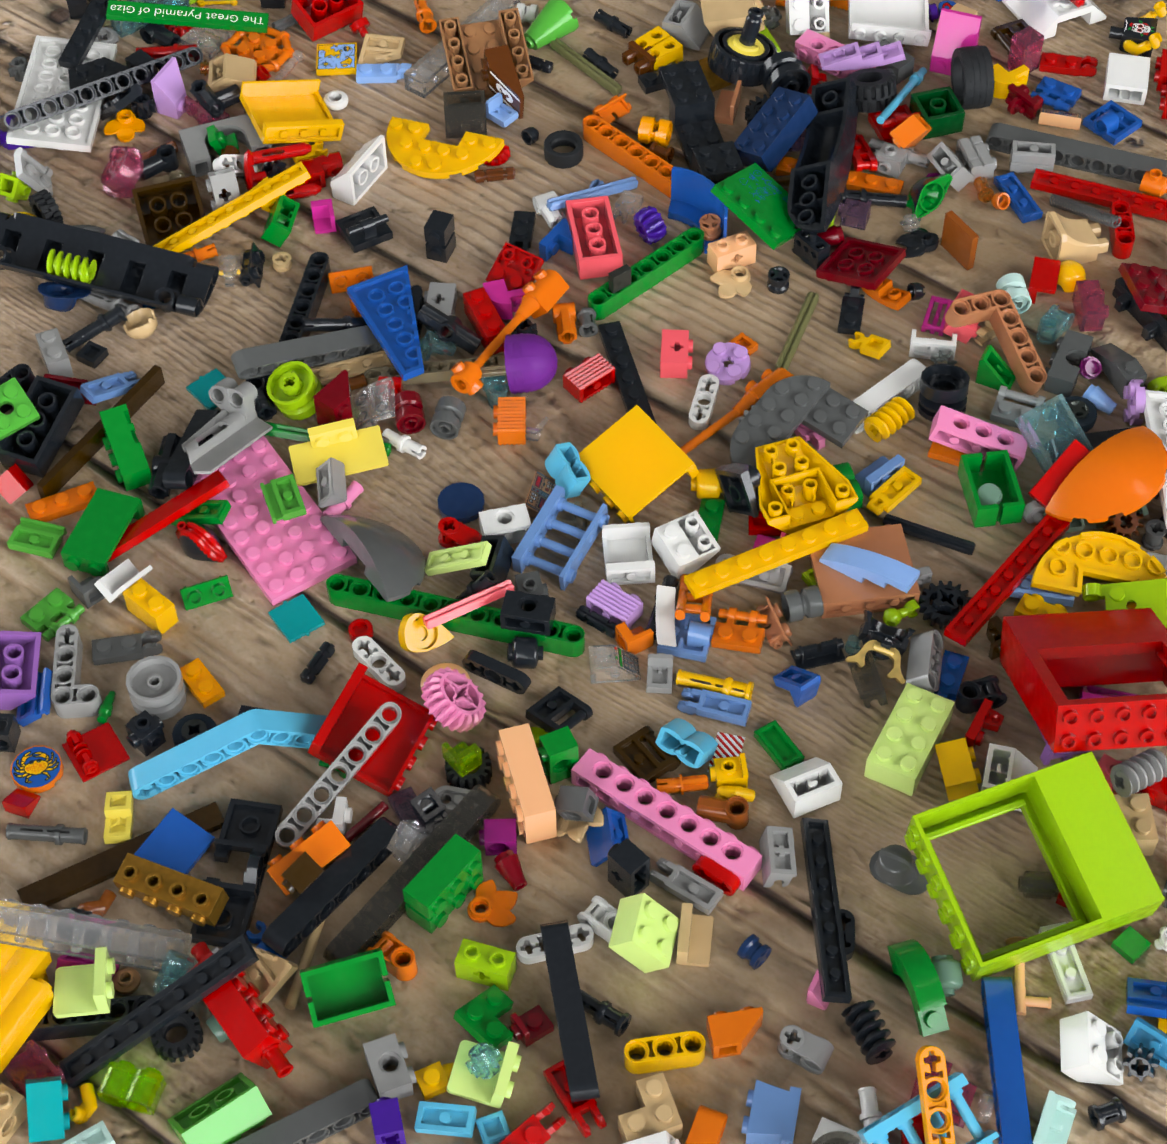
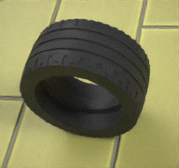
[951,45,994,110]

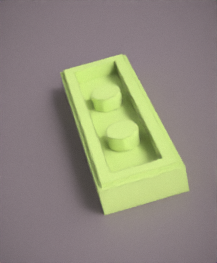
[425,541,492,576]

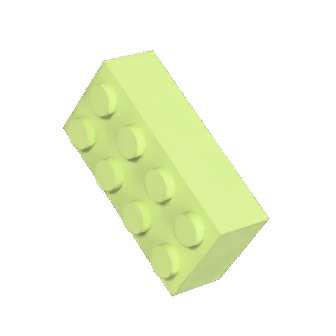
[864,683,955,796]

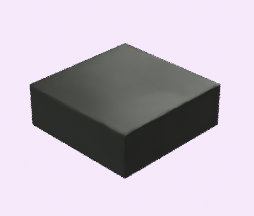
[609,264,631,294]

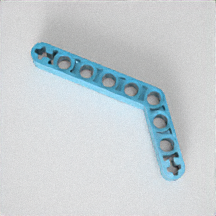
[128,709,327,800]

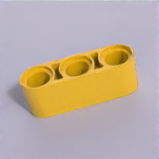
[624,1031,706,1074]

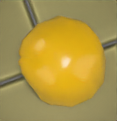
[1057,260,1086,293]

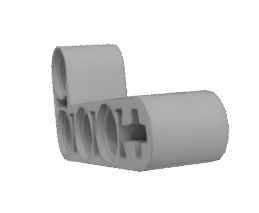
[51,624,103,719]

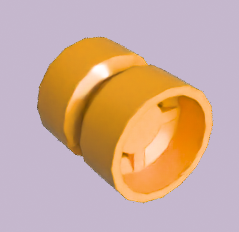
[638,115,673,147]

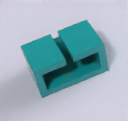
[25,1076,70,1143]

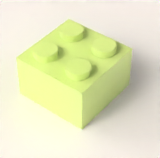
[608,893,680,973]

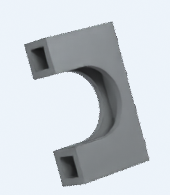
[178,114,273,177]

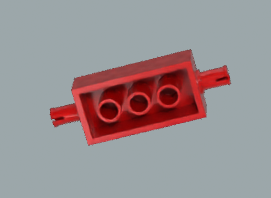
[187,942,294,1078]

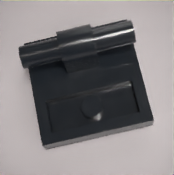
[335,206,393,253]

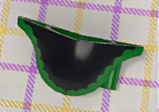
[906,173,953,220]

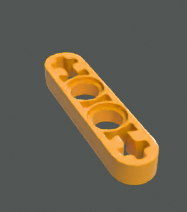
[915,1045,956,1144]

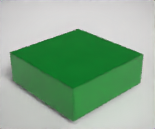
[1111,926,1151,964]

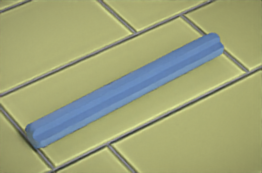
[546,176,639,211]

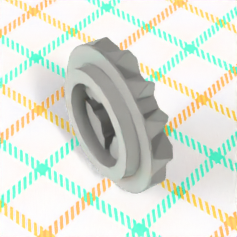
[94,27,119,44]

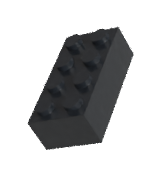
[0,375,85,478]

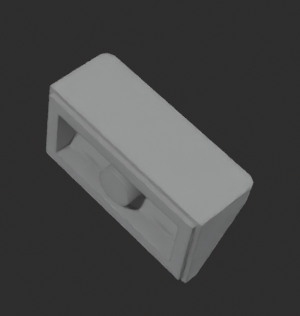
[316,457,347,508]

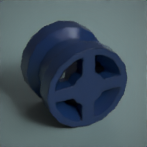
[737,934,772,970]

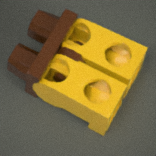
[622,26,683,75]

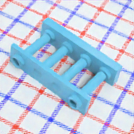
[857,1072,999,1144]

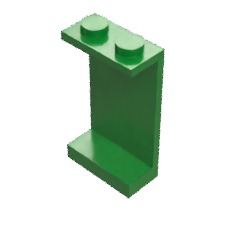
[60,488,145,577]

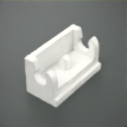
[909,329,957,361]

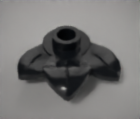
[896,228,939,258]

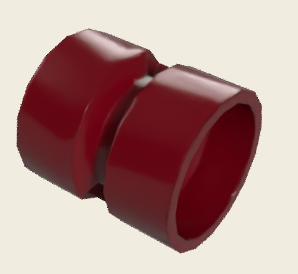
[392,390,426,434]

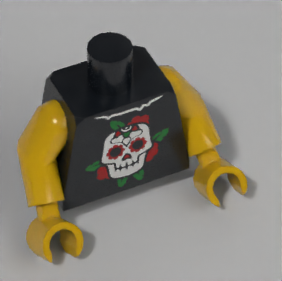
[1109,1,1167,58]

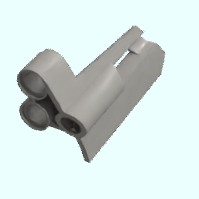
[182,377,273,474]

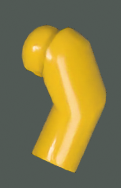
[69,1083,98,1124]

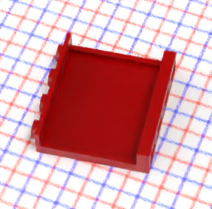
[307,662,438,798]

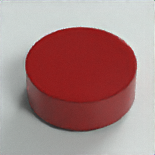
[348,619,374,641]

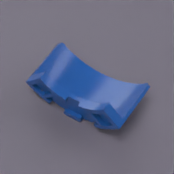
[668,166,728,254]

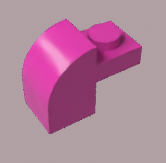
[482,279,525,319]

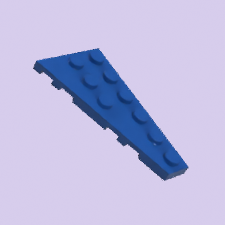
[347,265,424,381]

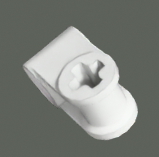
[577,895,617,943]

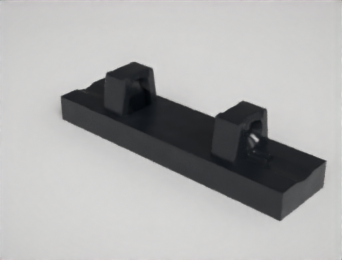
[1112,277,1167,351]

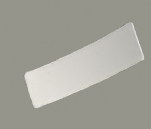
[656,585,677,647]

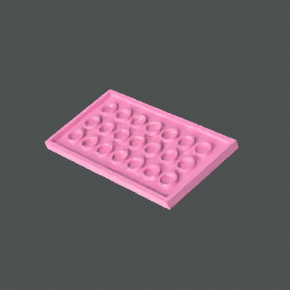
[193,436,357,606]

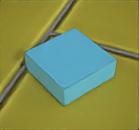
[475,1110,510,1144]

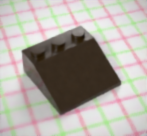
[131,175,205,246]

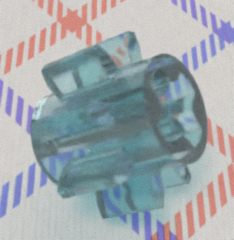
[465,1043,503,1079]

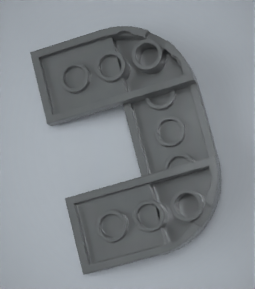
[730,375,869,493]

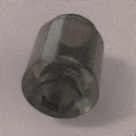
[1018,871,1059,900]

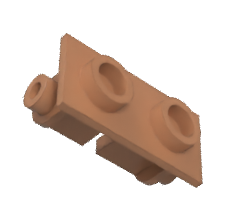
[756,597,793,649]

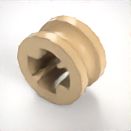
[272,252,292,272]

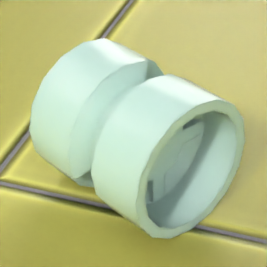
[996,273,1032,314]

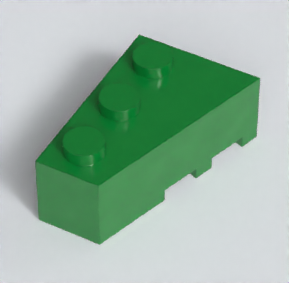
[99,404,152,491]

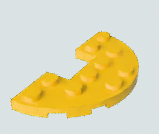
[386,117,505,179]
[1030,531,1167,609]

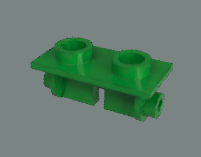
[180,575,233,611]

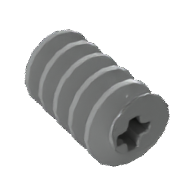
[1110,748,1167,798]

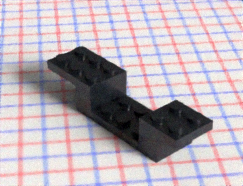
[659,60,744,184]

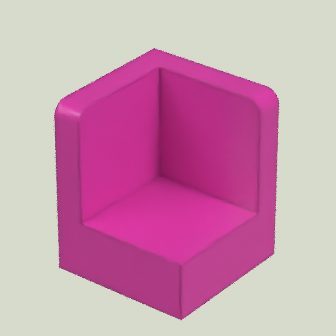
[310,198,337,234]

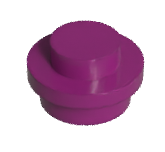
[1079,356,1102,379]

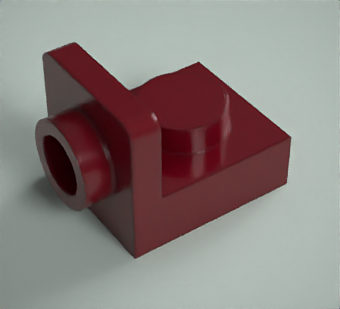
[509,1004,554,1048]

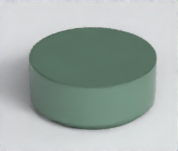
[977,483,1003,506]
[206,1015,229,1043]

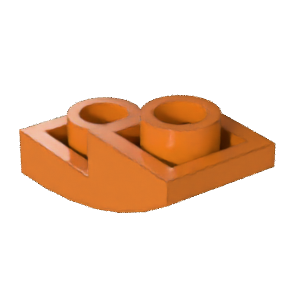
[862,278,912,311]

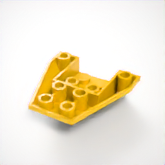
[755,436,858,534]

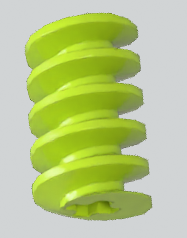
[46,249,97,284]

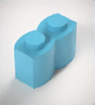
[545,442,591,499]
[655,718,718,768]

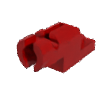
[285,151,343,195]

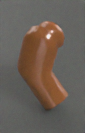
[77,889,117,918]

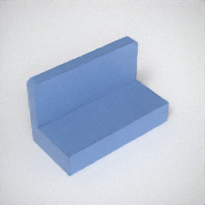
[855,454,905,497]

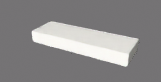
[1038,922,1093,1005]

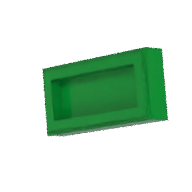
[754,720,805,771]

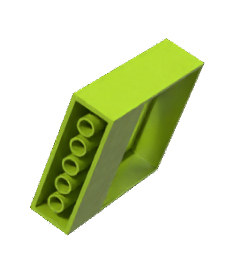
[904,751,1165,982]

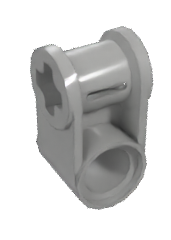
[777,1025,834,1075]

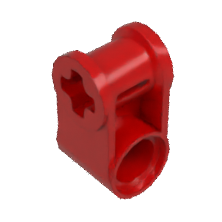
[438,517,482,549]

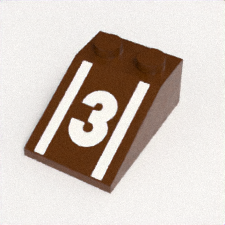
[481,44,524,119]

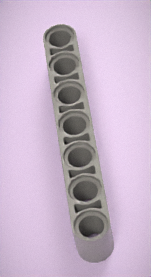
[275,702,402,849]

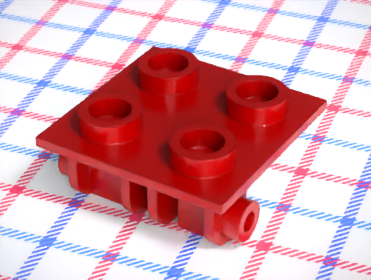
[62,722,130,783]

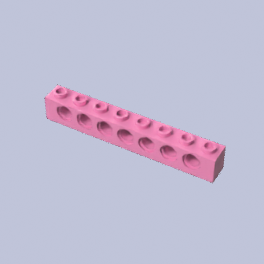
[571,748,763,891]

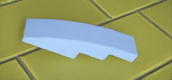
[819,543,920,593]

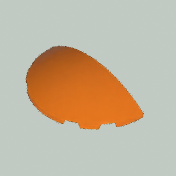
[1045,426,1167,523]

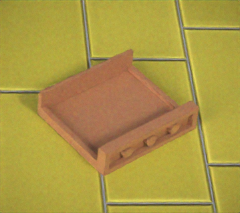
[809,524,920,619]

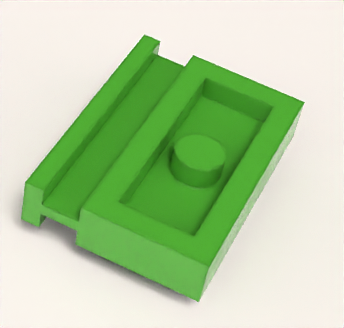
[260,474,307,524]
[7,517,67,559]

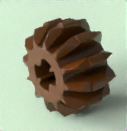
[1102,510,1144,540]

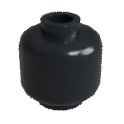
[507,636,543,669]

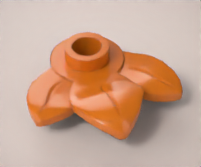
[467,879,518,927]

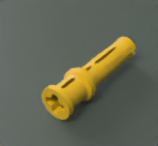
[676,669,754,700]

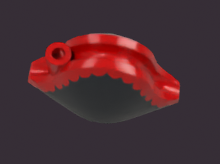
[175,521,227,563]

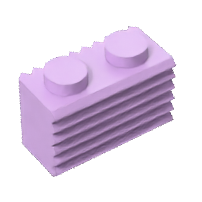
[586,579,643,629]

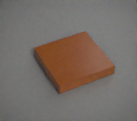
[940,210,979,270]

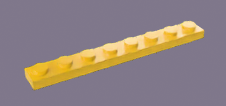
[153,161,311,253]
[684,508,869,600]

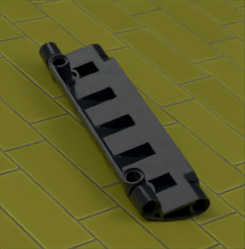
[0,212,219,318]

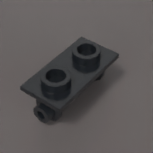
[239,242,265,288]
[790,637,846,670]

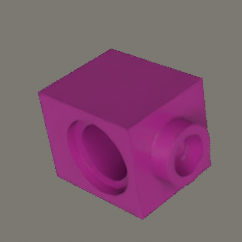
[479,818,517,856]

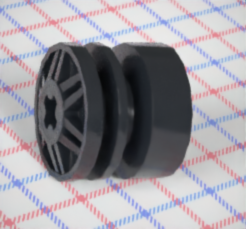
[918,364,970,422]

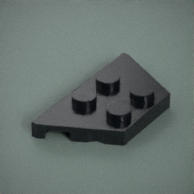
[68,57,141,100]

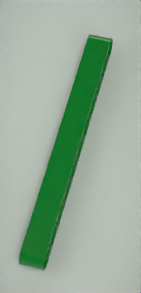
[326,574,585,657]

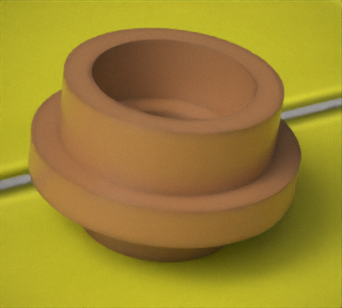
[112,967,141,995]

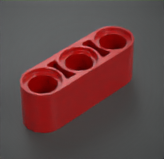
[1108,200,1135,260]

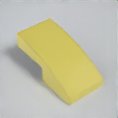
[103,790,133,844]

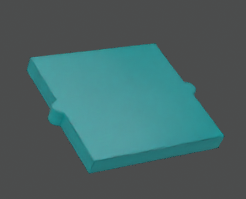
[186,368,226,409]
[268,594,325,643]

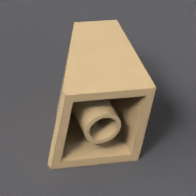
[700,0,766,37]

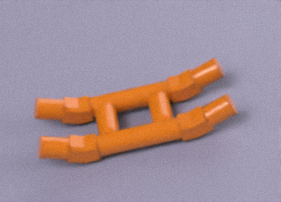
[675,574,713,622]

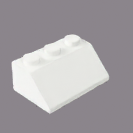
[330,135,388,206]

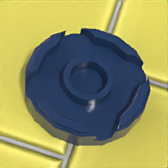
[437,482,485,524]

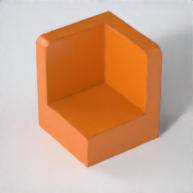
[615,622,654,657]

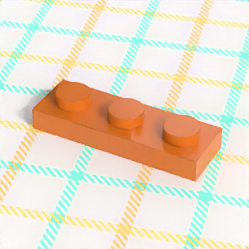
[25,481,97,522]

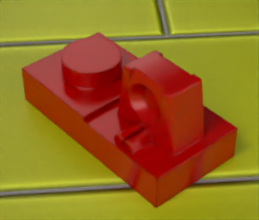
[964,698,1004,749]

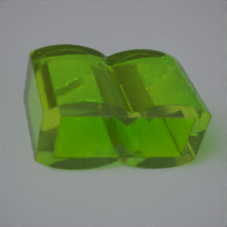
[97,1060,166,1115]

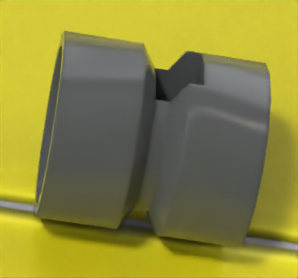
[430,396,466,440]
[781,585,824,623]

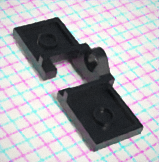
[189,798,283,947]

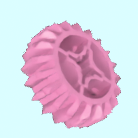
[421,667,486,733]

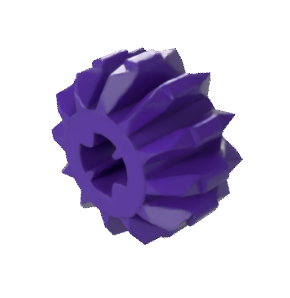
[633,206,667,244]

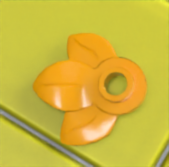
[104,109,145,143]

